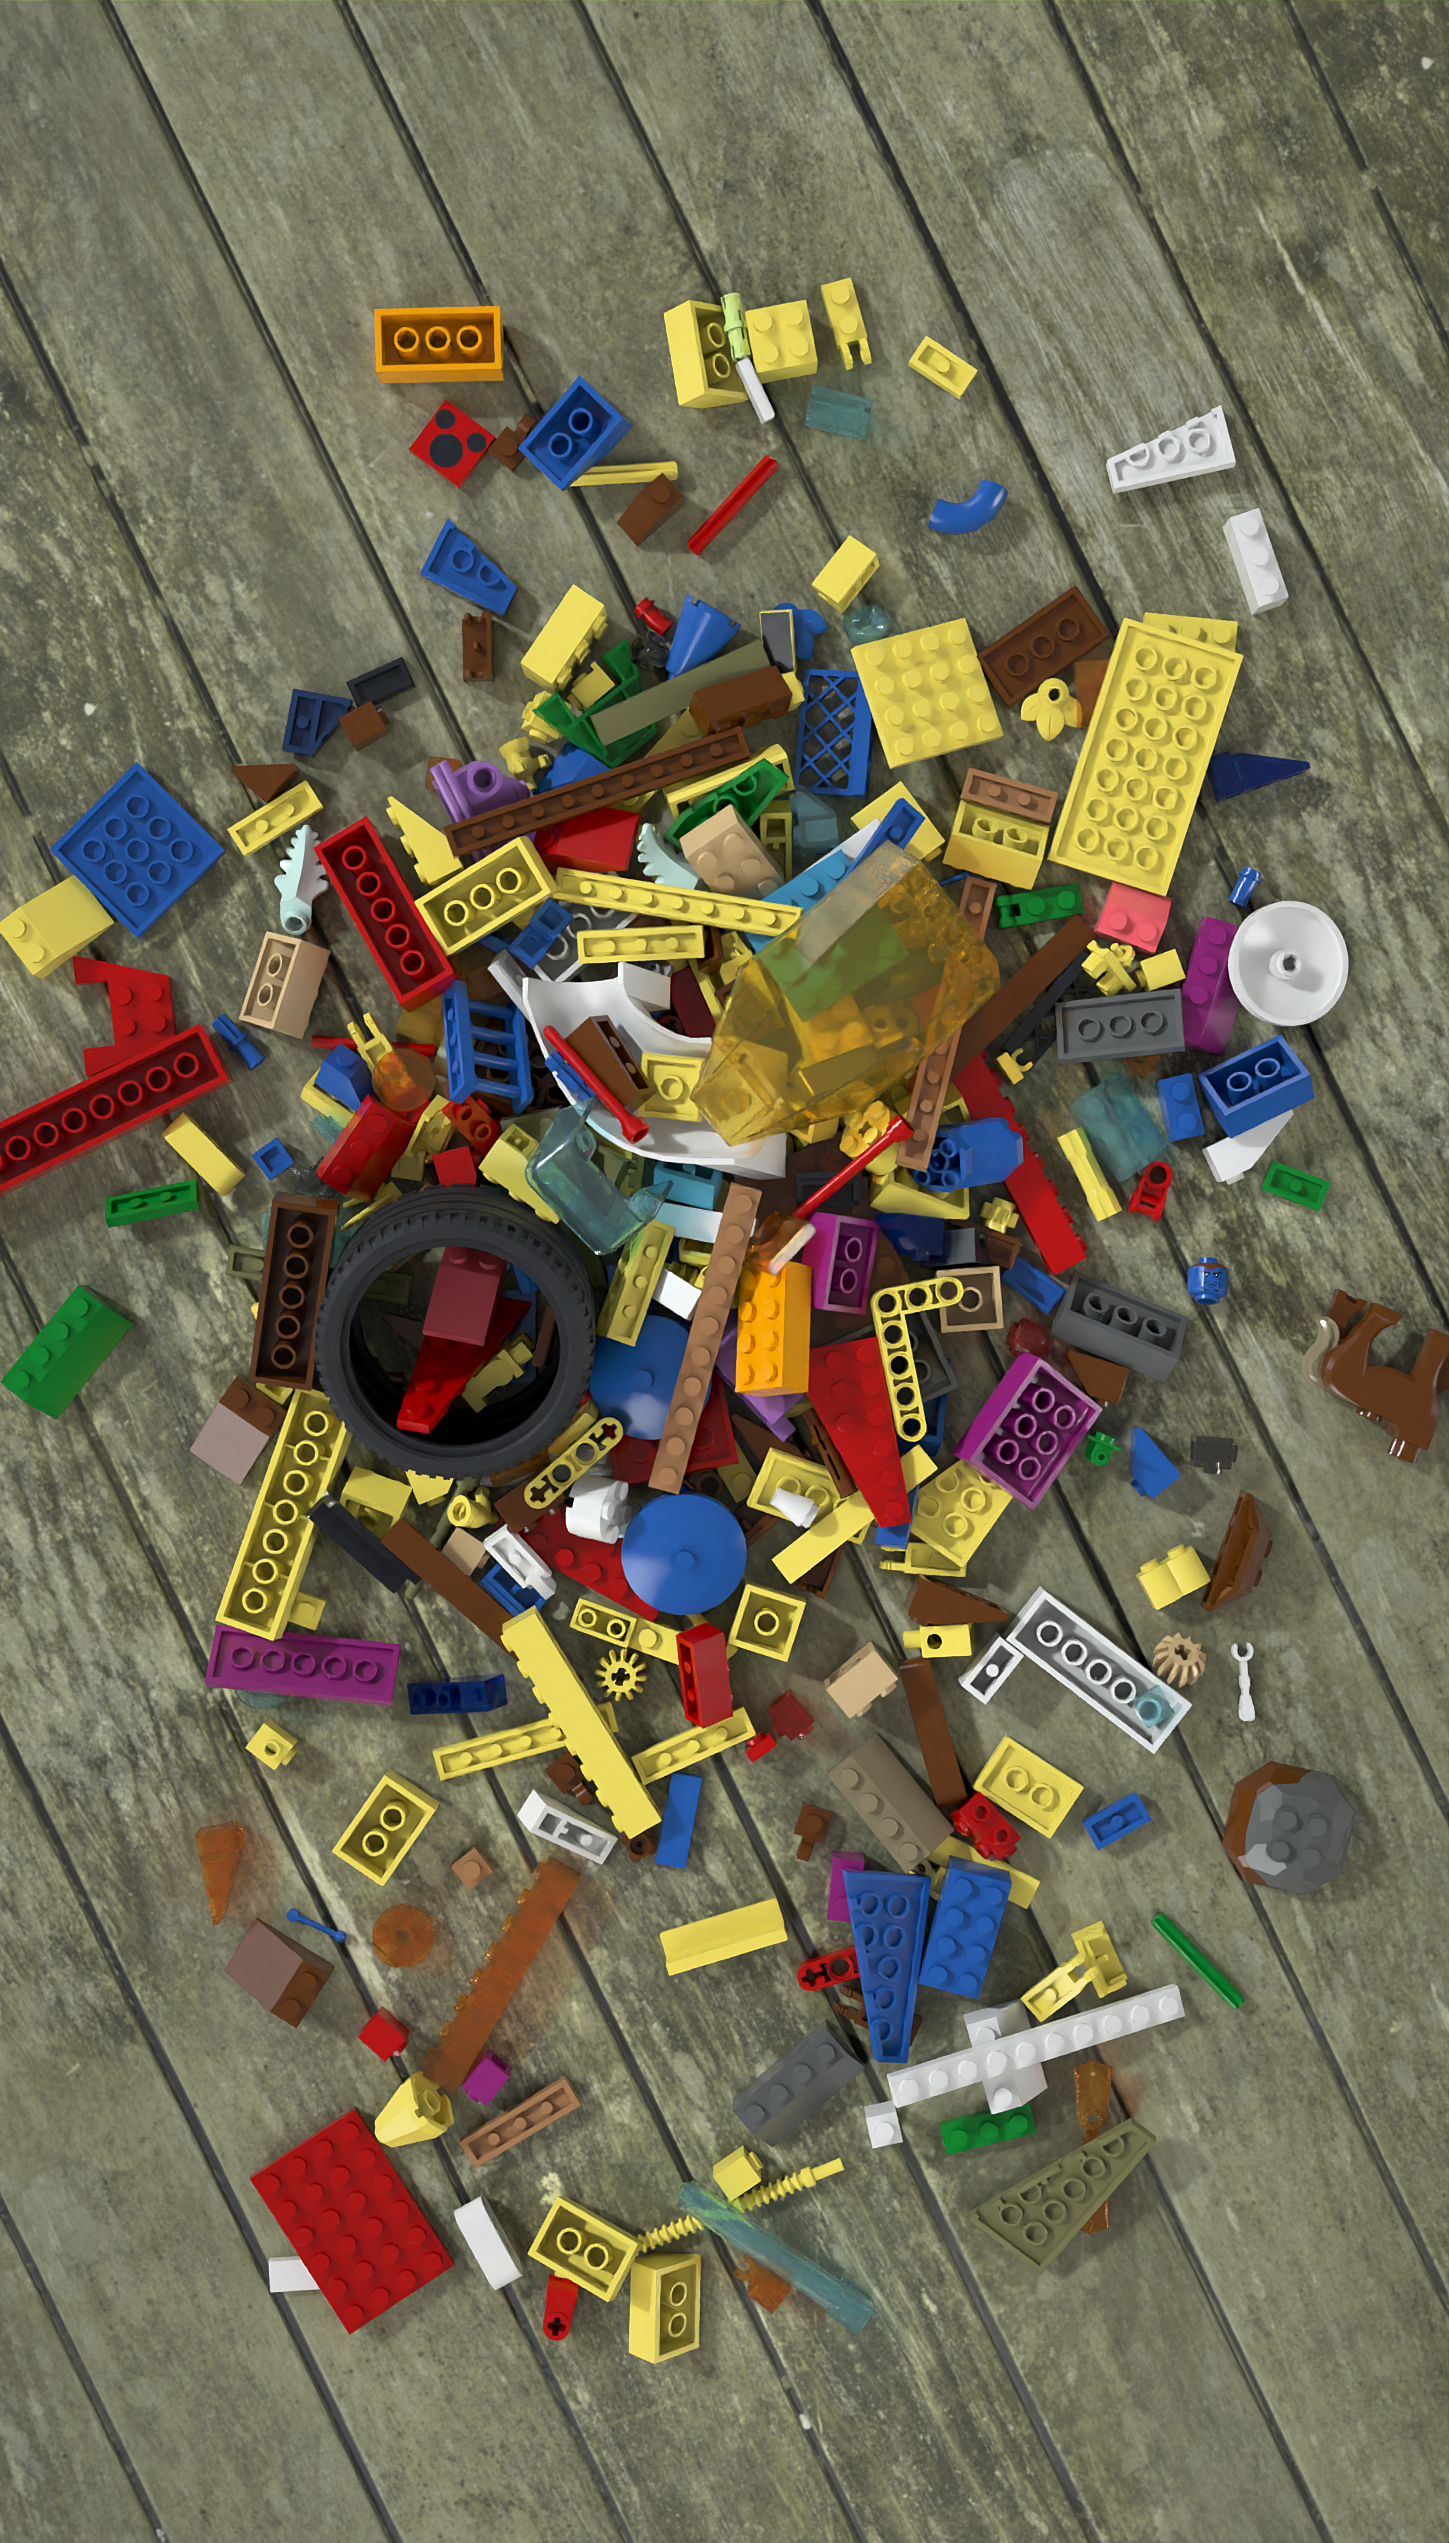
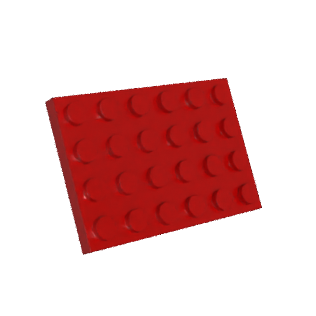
[250,2107,454,2335]

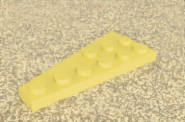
[910,1460,1013,1568]

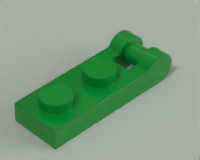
[993,883,1084,930]

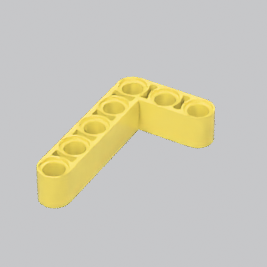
[870,1277,963,1442]

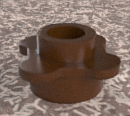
[622,1828,658,1862]

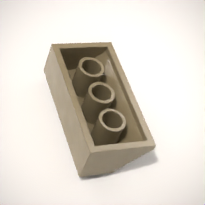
[827,1732,955,1874]

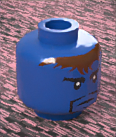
[1188,1257,1228,1305]

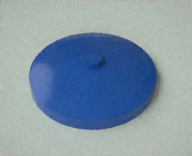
[589,1314,712,1440]
[621,1491,747,1615]

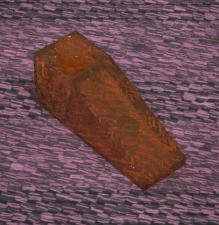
[195,1820,245,1925]

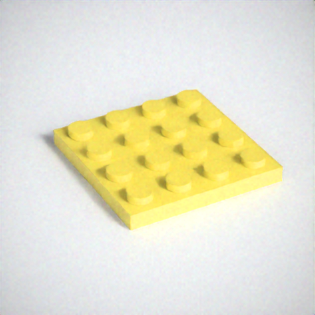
[851,618,1004,769]

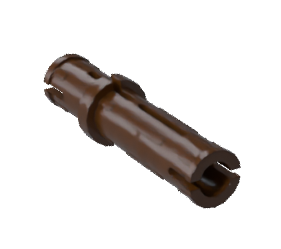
[801,1407,859,1499]

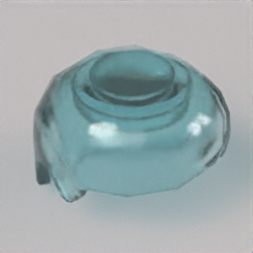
[841,605,891,645]

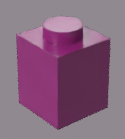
[462,2049,512,2106]

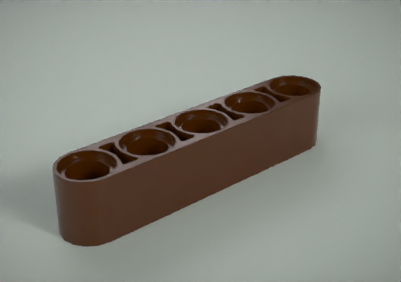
[897,1655,967,1808]

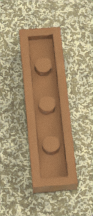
[459,2075,582,2168]

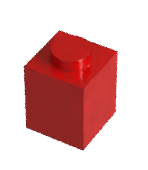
[358,2006,409,2062]

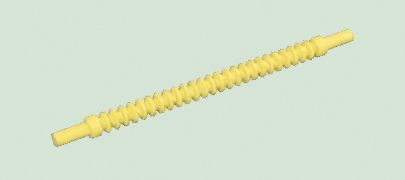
[555,2158,845,2278]

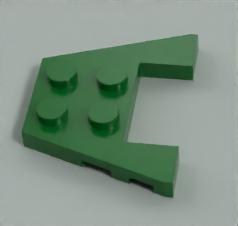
[532,639,658,769]

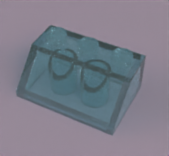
[1067,1071,1170,1182]

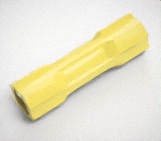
[1057,1126,1122,1221]

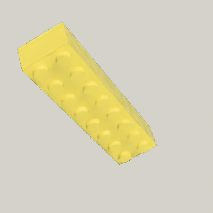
[215,1386,352,1641]

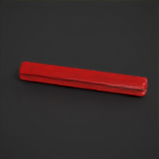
[687,455,779,555]

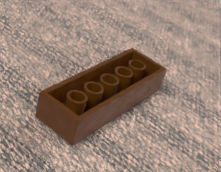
[248,1191,341,1391]

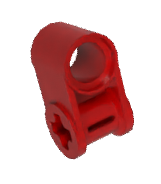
[1127,1161,1173,1222]
[543,2274,579,2341]

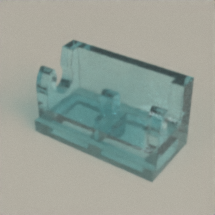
[804,385,873,440]

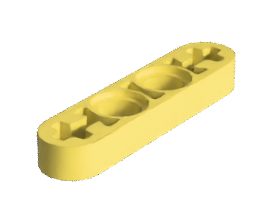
[524,1417,623,1509]

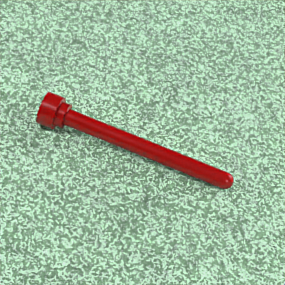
[543,1026,650,1144]
[791,1114,915,1222]

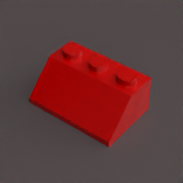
[316,1094,417,1204]

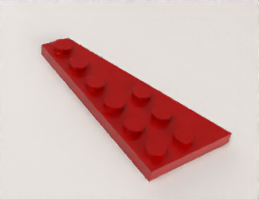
[806,1337,912,1528]

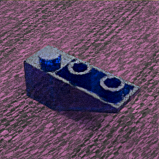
[407,1674,508,1715]

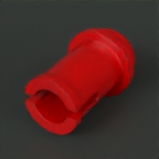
[634,597,674,637]

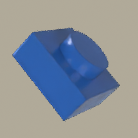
[251,1137,296,1181]

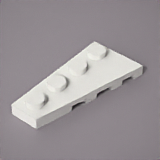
[1106,405,1236,494]

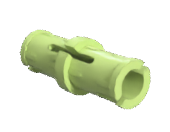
[721,293,752,362]

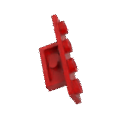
[442,1095,503,1158]

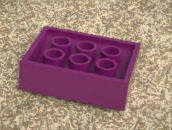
[951,1351,1103,1511]

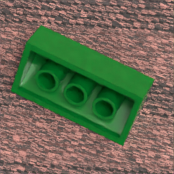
[0,1285,134,1419]

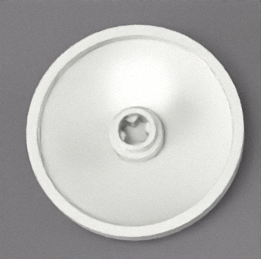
[1228,901,1348,1026]

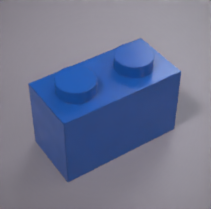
[1155,1073,1205,1142]

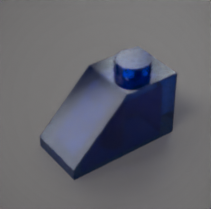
[875,1213,944,1262]

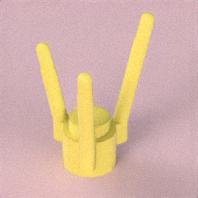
[340,1181,403,1232]

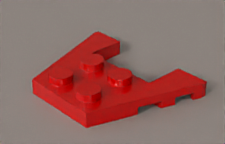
[72,956,177,1077]

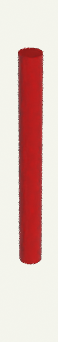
[311,1035,436,1057]

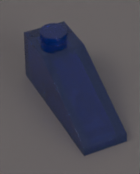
[1206,751,1311,803]

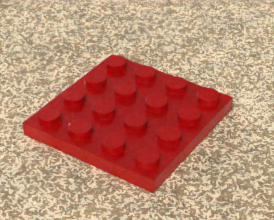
[603,1370,739,1486]

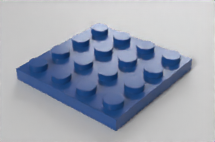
[49,762,226,939]

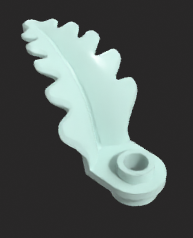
[637,823,713,893]
[274,825,329,935]

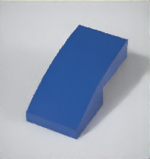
[508,897,574,970]

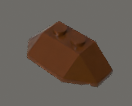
[1200,1490,1273,1612]

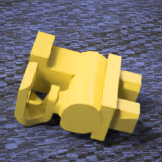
[461,1332,535,1413]

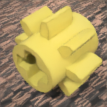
[979,1197,1020,1234]

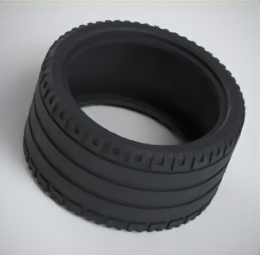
[315,1183,596,1480]

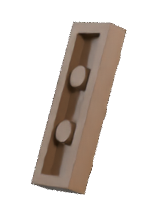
[960,767,1058,825]

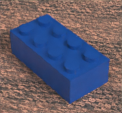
[918,1855,1012,1999]

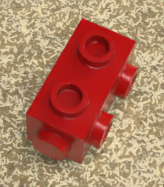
[950,1791,1021,1861]

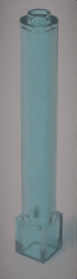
[676,2180,876,2335]

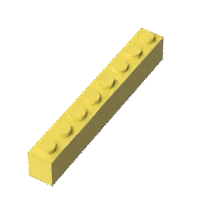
[500,1605,662,1839]

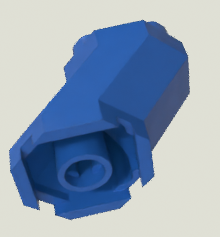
[911,1117,1024,1193]

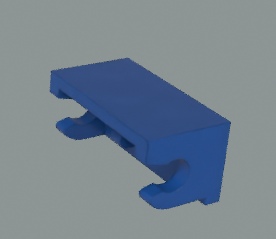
[479,1562,549,1617]

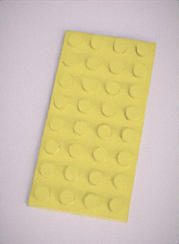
[1046,618,1244,897]

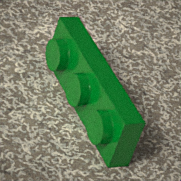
[105,1179,200,1228]
[939,2101,1037,2156]

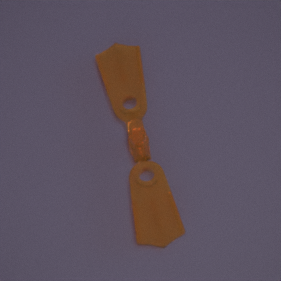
[1073,2059,1113,2235]

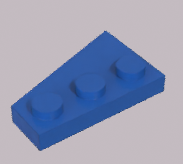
[420,518,518,618]

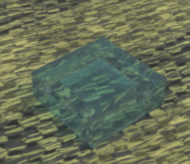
[1131,1684,1175,1728]

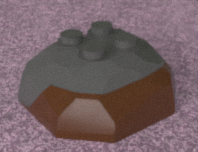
[1221,1761,1356,1896]

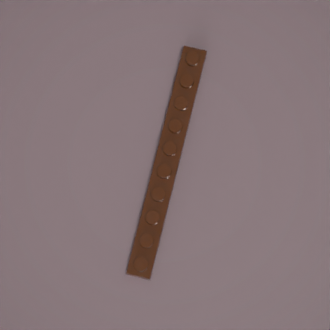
[443,726,751,859]

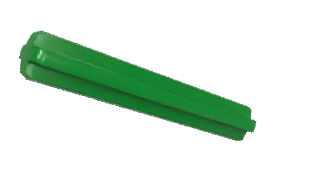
[1151,1912,1245,2010]

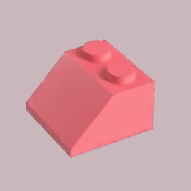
[1093,881,1173,957]

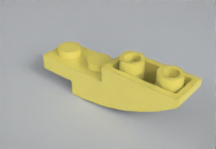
[569,1597,682,1665]

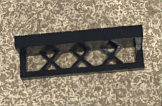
[1000,950,1106,1072]
[305,1492,422,1594]

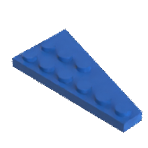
[842,1869,932,2063]

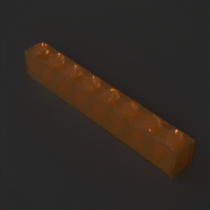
[422,1855,581,2094]

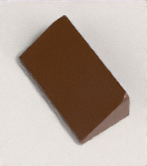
[690,923,725,976]

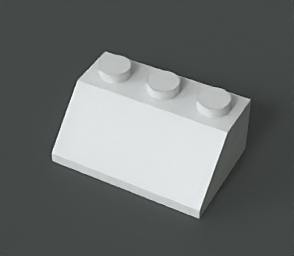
[963,1999,1048,2114]

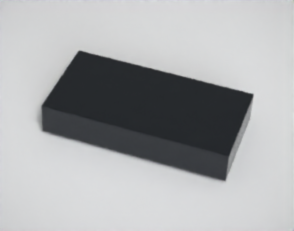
[346,657,416,708]

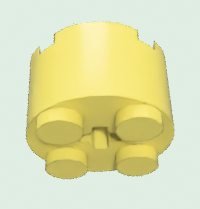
[840,1101,900,1175]

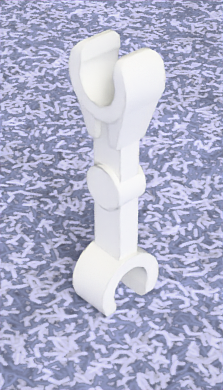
[1231,1642,1255,1721]

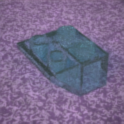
[788,785,839,857]

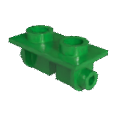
[1085,1430,1122,1466]

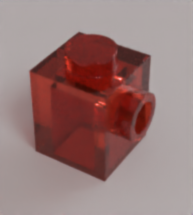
[767,1688,815,1741]

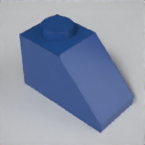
[314,1043,382,1112]
[1128,1426,1181,1499]

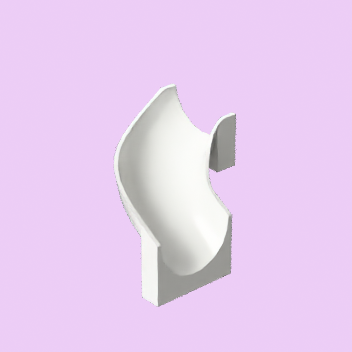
[522,962,787,1180]

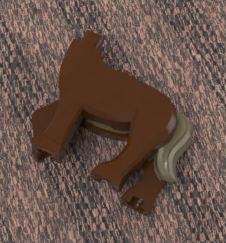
[1301,1289,1449,1464]

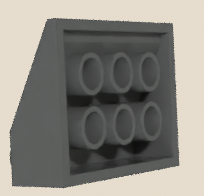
[821,1302,959,1418]

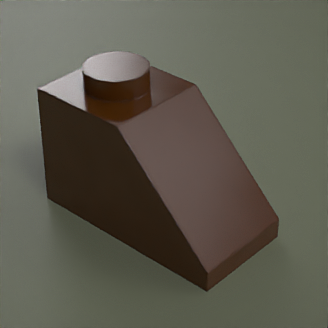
[617,472,684,547]
[1065,1349,1129,1407]

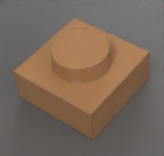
[450,1845,494,1890]

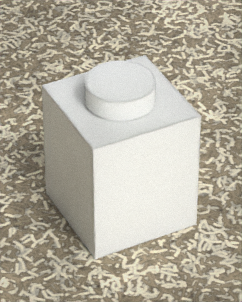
[864,2100,903,2149]

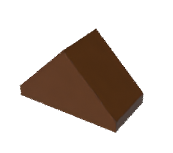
[232,763,299,804]

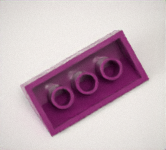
[1179,916,1240,1057]

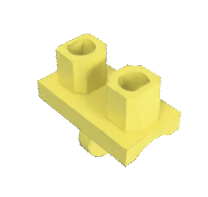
[1081,940,1136,997]

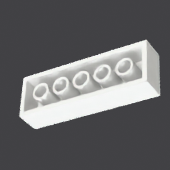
[1002,1586,1192,1754]

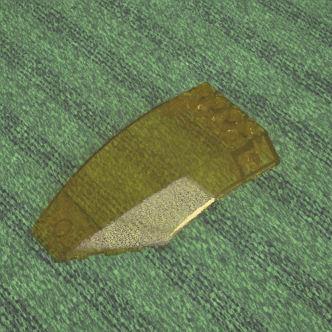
[689,840,1001,1147]

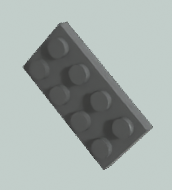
[1055,988,1185,1065]

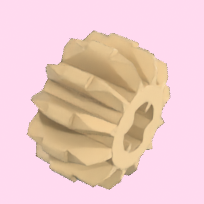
[1152,1632,1206,1688]

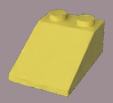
[0,875,115,979]
[869,1165,970,1220]

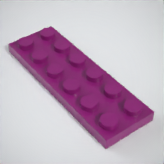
[205,1624,401,1706]

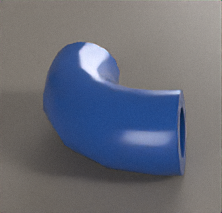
[928,480,1008,535]

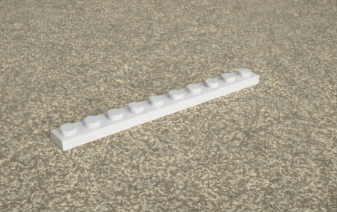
[887,1984,1185,2108]

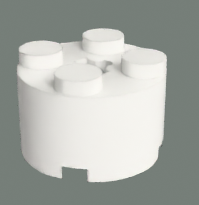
[566,1474,632,1544]

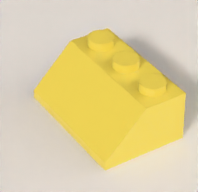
[664,300,748,409]
[942,800,1050,890]
[629,2253,701,2364]

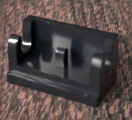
[795,1171,860,1208]
[919,1228,990,1270]

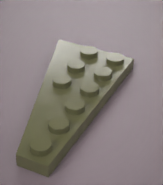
[967,2118,1156,2274]

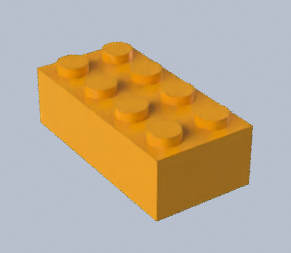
[374,306,504,384]
[735,1260,812,1397]

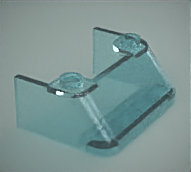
[525,1097,674,1256]

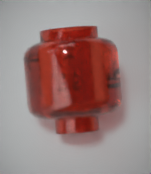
[1005,1318,1053,1357]

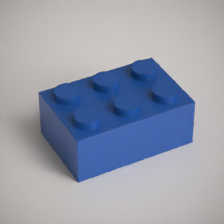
[1197,1034,1315,1139]

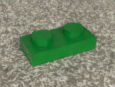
[1260,1160,1331,1212]

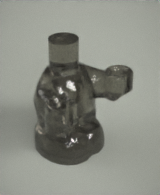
[290,1156,338,1199]

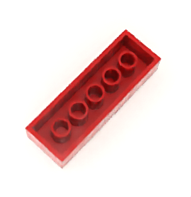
[313,816,462,1013]

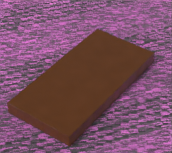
[976,585,1111,709]

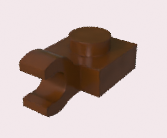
[488,413,538,473]
[544,1750,595,1806]
[794,1802,833,1862]

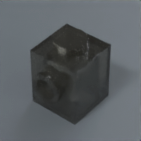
[1189,1434,1238,1475]

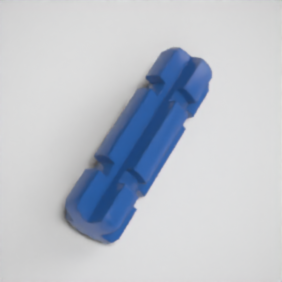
[545,1051,597,1106]

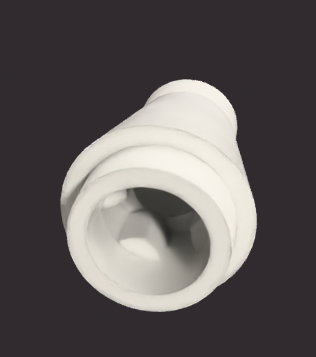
[770,1487,819,1528]

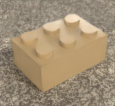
[679,804,787,901]

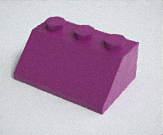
[802,1211,880,1315]

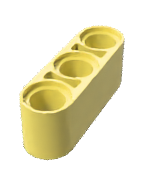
[161,1111,246,1197]

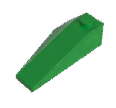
[664,758,789,851]

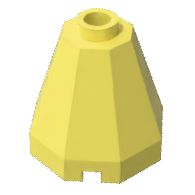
[375,2070,454,2148]

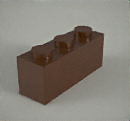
[689,665,793,738]
[565,1015,656,1117]

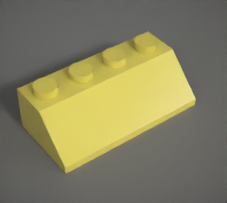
[662,744,794,821]

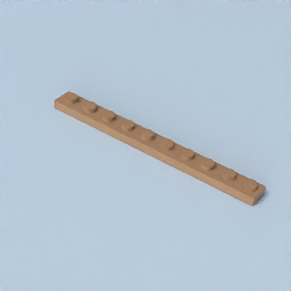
[895,876,997,1172]
[648,1182,762,1494]

